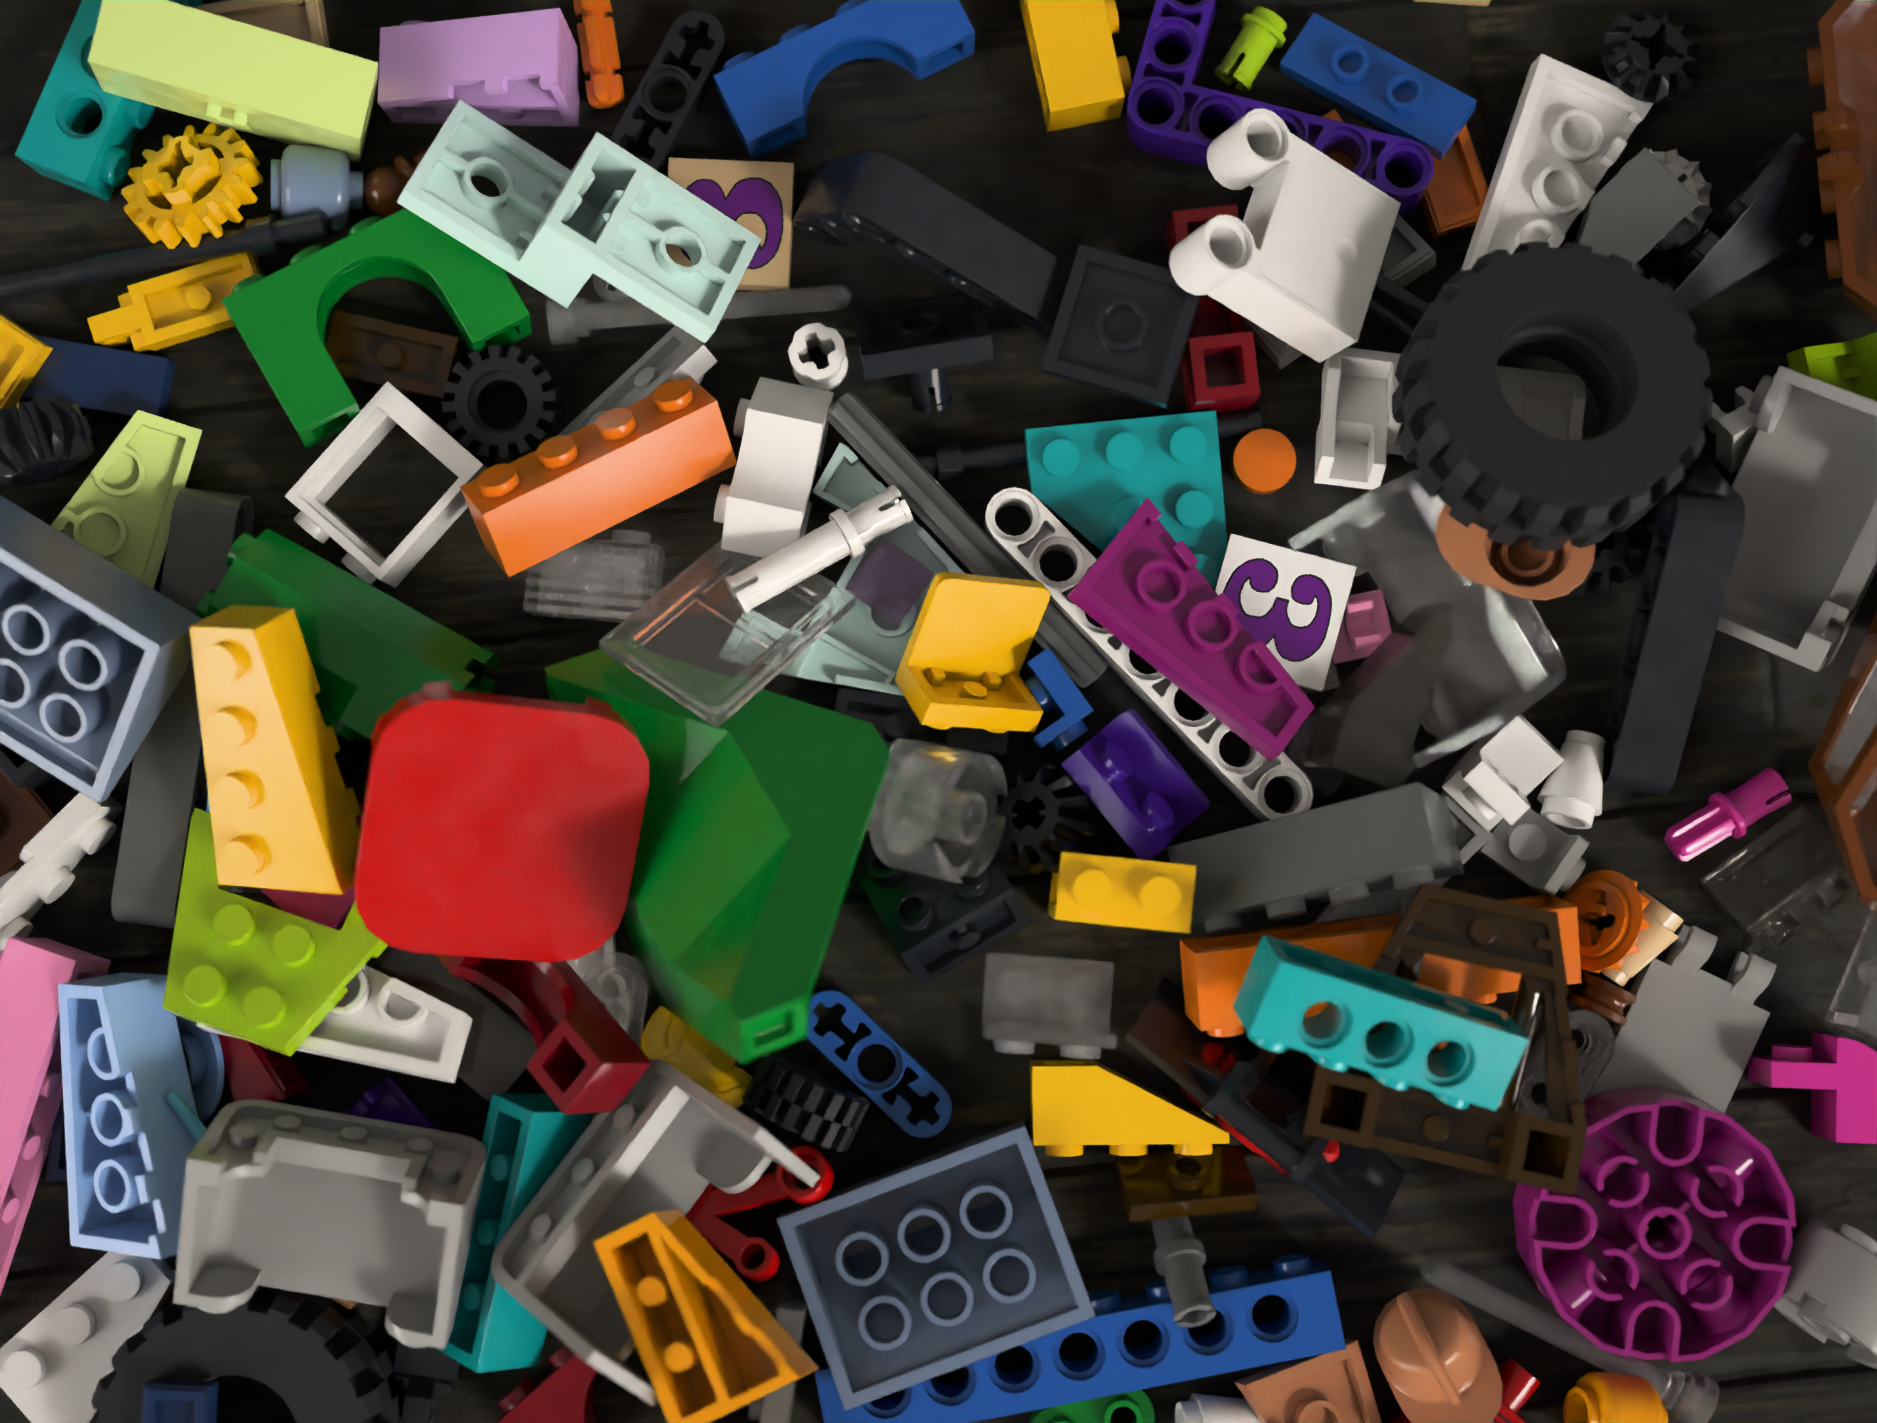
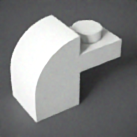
[1442,707,1564,832]

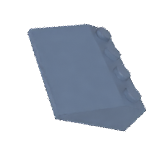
[0,495,203,804]
[777,1120,1095,1411]

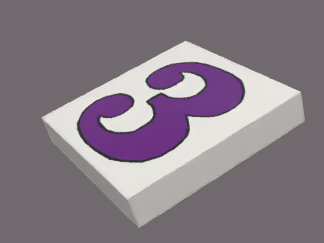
[1215,534,1357,692]

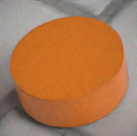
[1230,429,1296,494]

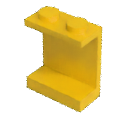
[1047,852,1196,933]

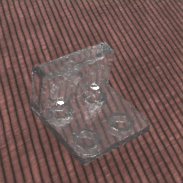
[980,952,1117,1059]

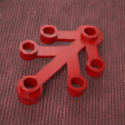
[685,1146,834,1283]

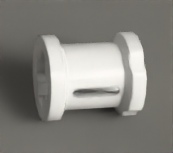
[788,322,848,391]

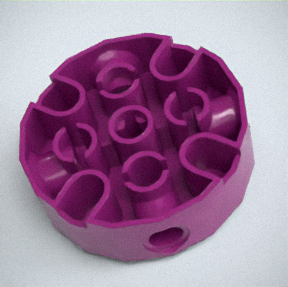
[1512,1086,1796,1363]

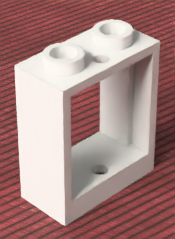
[285,381,487,588]

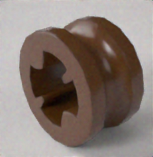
[1569,972,1637,1027]

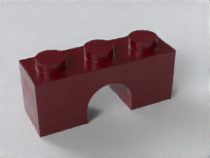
[1165,204,1261,413]

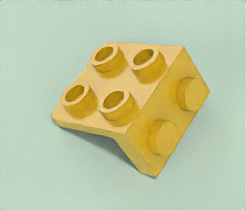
[894,572,1050,733]

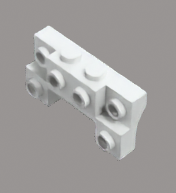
[1314,347,1586,491]

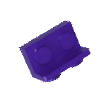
[1061,708,1211,861]

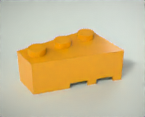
[593,1209,819,1423]

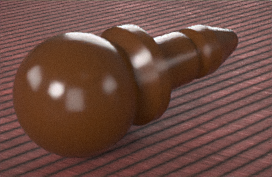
[363,147,429,217]

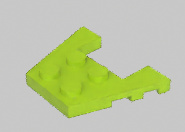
[163,808,388,1057]

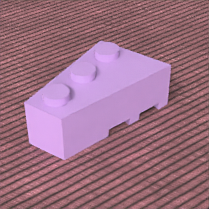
[378,8,581,127]

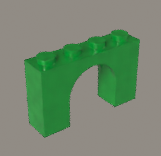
[221,207,532,450]

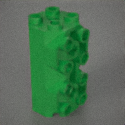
[194,528,504,744]

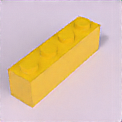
[1019,0,1132,132]

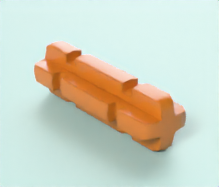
[573,0,625,109]

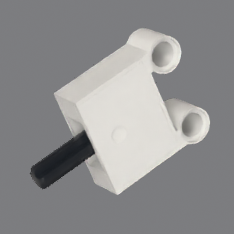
[1169,109,1430,363]

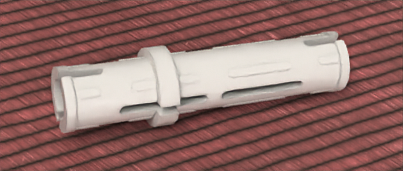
[724,485,913,615]

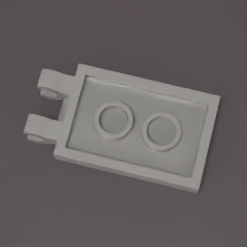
[1580,924,1777,1113]

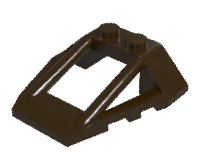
[1302,883,1587,1196]

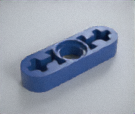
[807,988,952,1138]

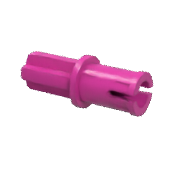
[1664,768,1792,861]

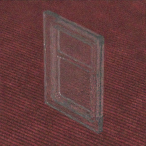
[599,539,856,729]

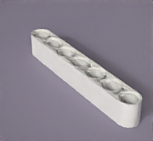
[984,487,1313,822]

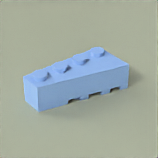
[58,972,198,1259]

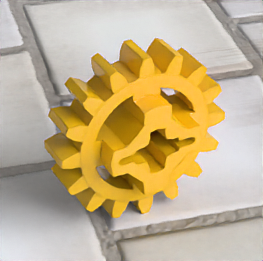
[121,123,263,249]

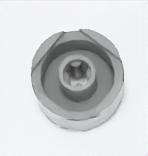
[1773,1218,1877,1369]

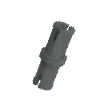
[1150,1216,1216,1327]

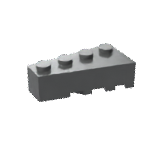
[1167,782,1464,935]

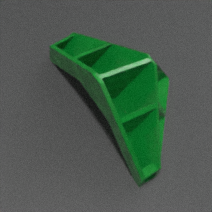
[544,643,890,1063]

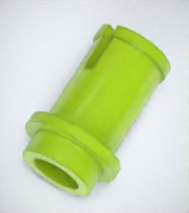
[1214,6,1287,93]

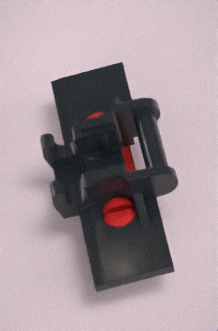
[1124,976,1406,1239]

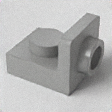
[1477,808,1589,896]

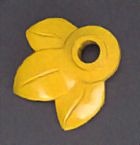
[641,1005,752,1109]

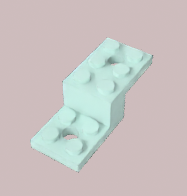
[397,99,761,343]

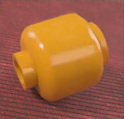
[1563,1371,1668,1423]

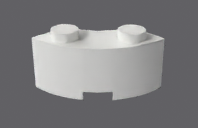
[714,377,834,558]

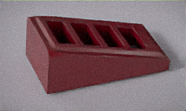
[217,1034,309,1102]

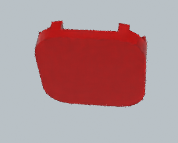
[353,681,649,962]

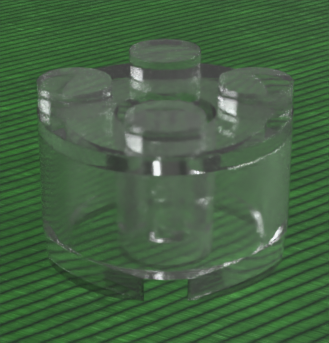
[866,738,1008,883]

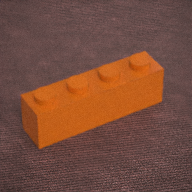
[460,376,737,577]

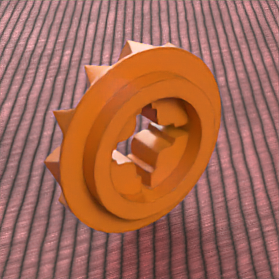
[1563,870,1651,974]

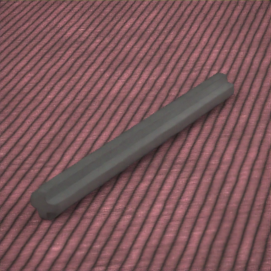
[826,392,1108,688]

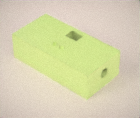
[88,0,378,164]

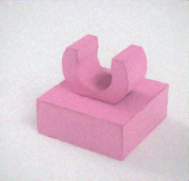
[1330,589,1396,665]

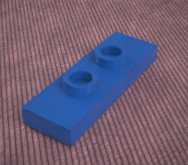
[1280,13,1477,161]

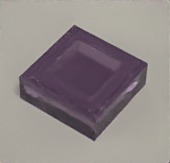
[845,536,934,627]

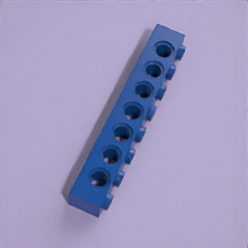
[814,1253,1346,1423]

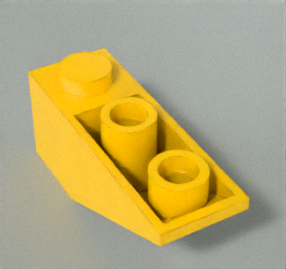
[1029,1060,1229,1157]

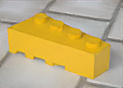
[190,605,361,895]

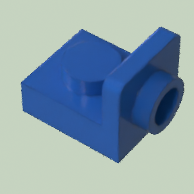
[1023,647,1093,752]

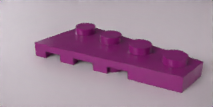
[1067,497,1315,761]

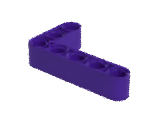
[1126,0,1434,215]

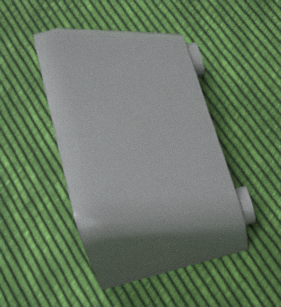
[1717,366,1877,672]
[173,1099,486,1349]

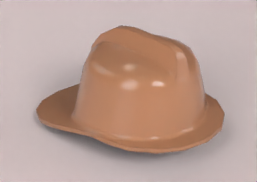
[1435,503,1596,600]
[1373,1287,1503,1423]

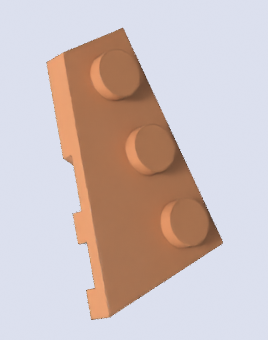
[1234,1337,1382,1423]

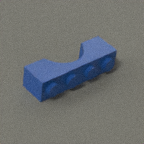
[713,0,975,161]

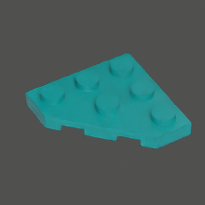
[1024,410,1228,590]

